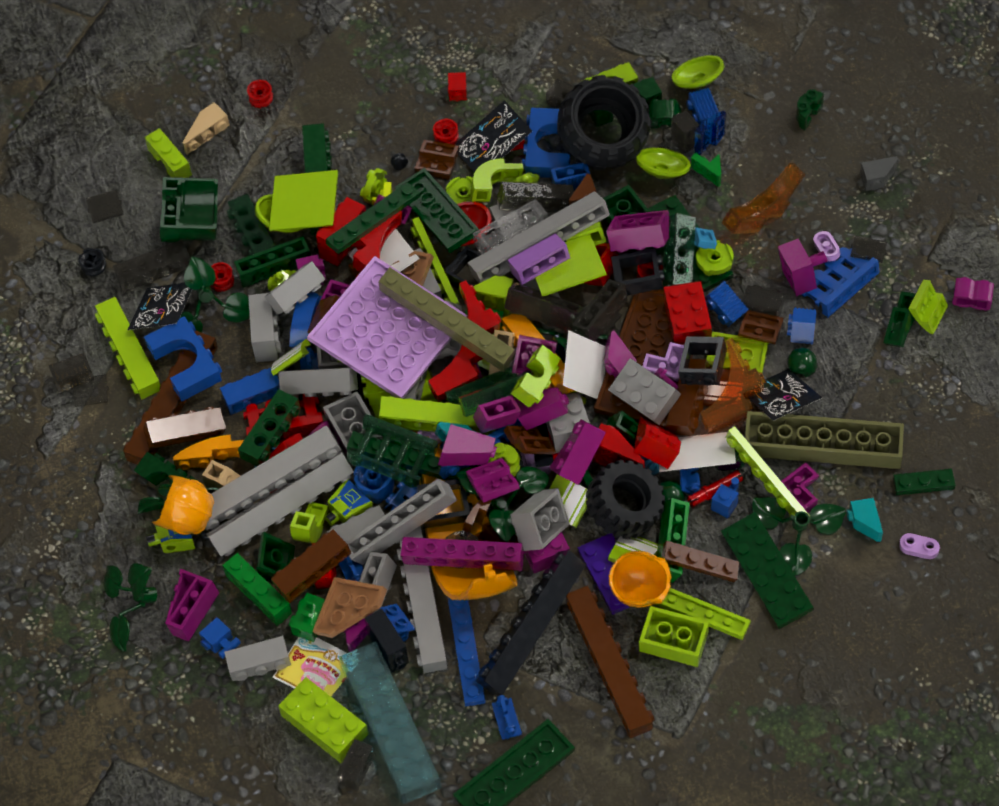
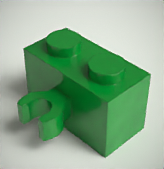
[289,593,325,642]

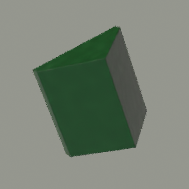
[257,532,295,581]

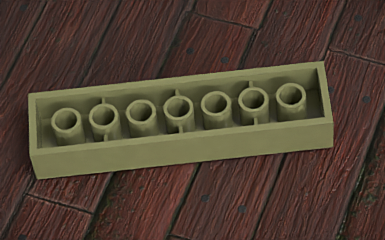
[745,411,904,469]

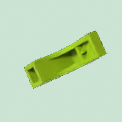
[470,158,524,202]
[290,502,328,544]

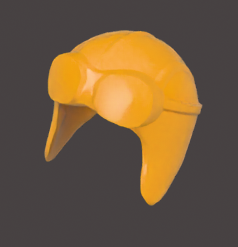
[152,475,214,535]
[609,551,671,607]

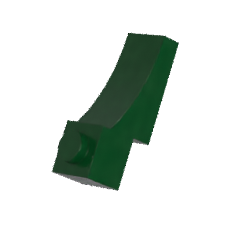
[883,291,916,347]

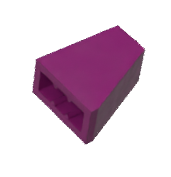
[516,387,569,431]
[438,424,497,466]

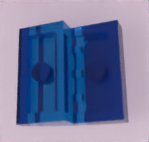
[694,111,726,156]

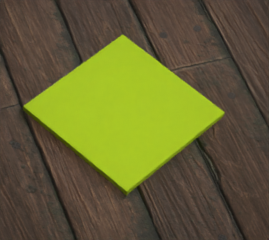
[269,170,338,231]
[535,234,607,297]

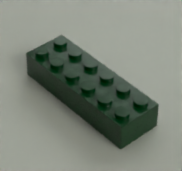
[302,123,332,235]

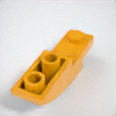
[173,434,244,470]

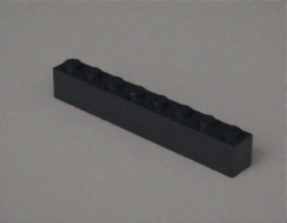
[476,550,586,695]

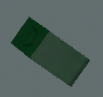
[606,411,639,446]

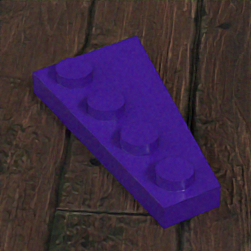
[577,533,630,615]

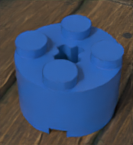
[354,459,394,504]

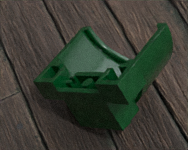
[160,177,218,242]

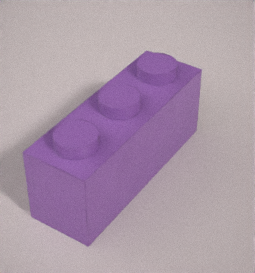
[507,233,570,285]

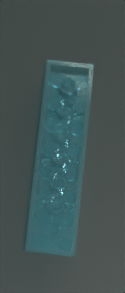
[339,641,441,804]

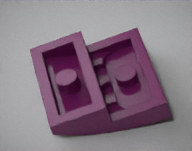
[466,458,520,502]

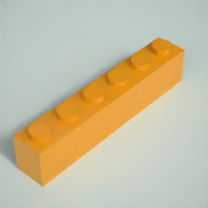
[501,310,575,394]

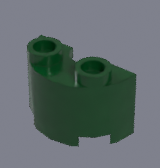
[796,89,824,131]
[648,99,682,128]

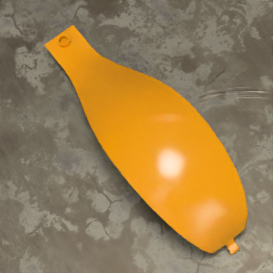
[412,430,518,600]

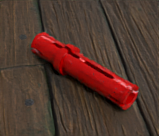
[687,470,743,508]

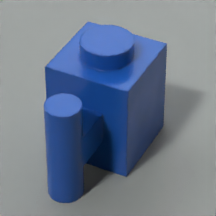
[711,477,739,519]
[199,617,241,659]

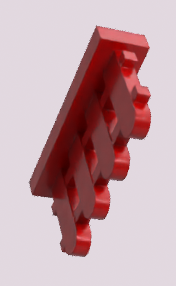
[243,393,323,442]

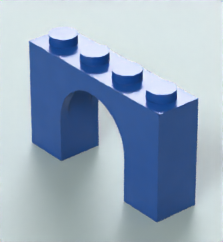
[522,108,570,178]
[144,316,222,402]

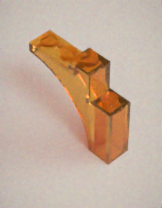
[721,163,806,234]
[700,338,766,434]

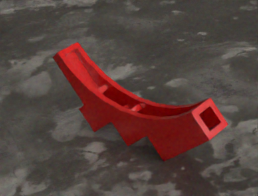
[353,211,402,279]
[428,280,502,402]

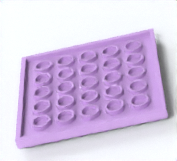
[307,256,468,399]

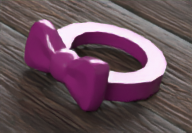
[654,367,678,390]

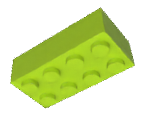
[278,677,368,763]

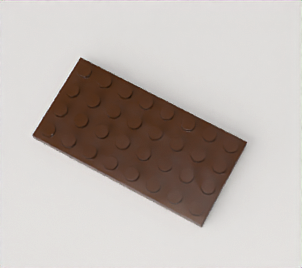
[594,289,709,430]

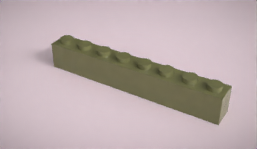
[378,267,515,372]

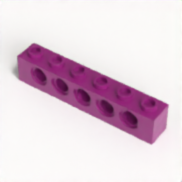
[400,537,524,571]

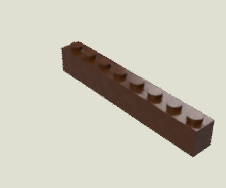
[123,331,218,465]
[566,585,655,739]

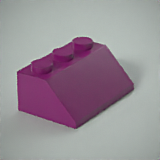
[606,210,669,252]

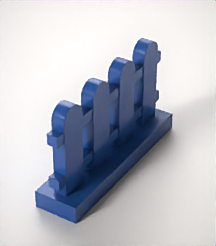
[801,247,879,317]

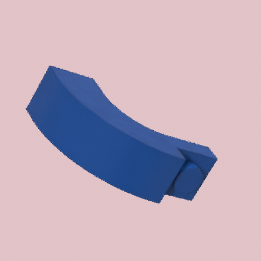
[289,293,322,348]

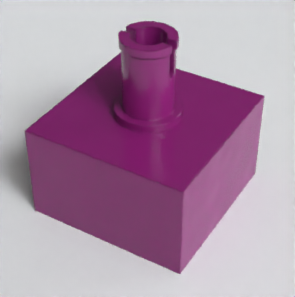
[778,239,827,296]

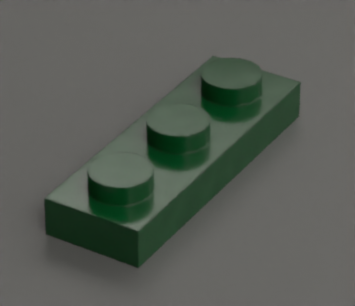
[893,469,956,495]

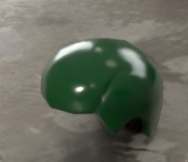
[787,348,818,377]
[659,481,685,505]

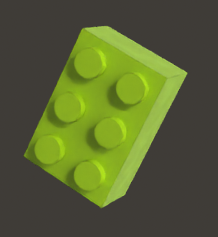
[639,606,709,667]

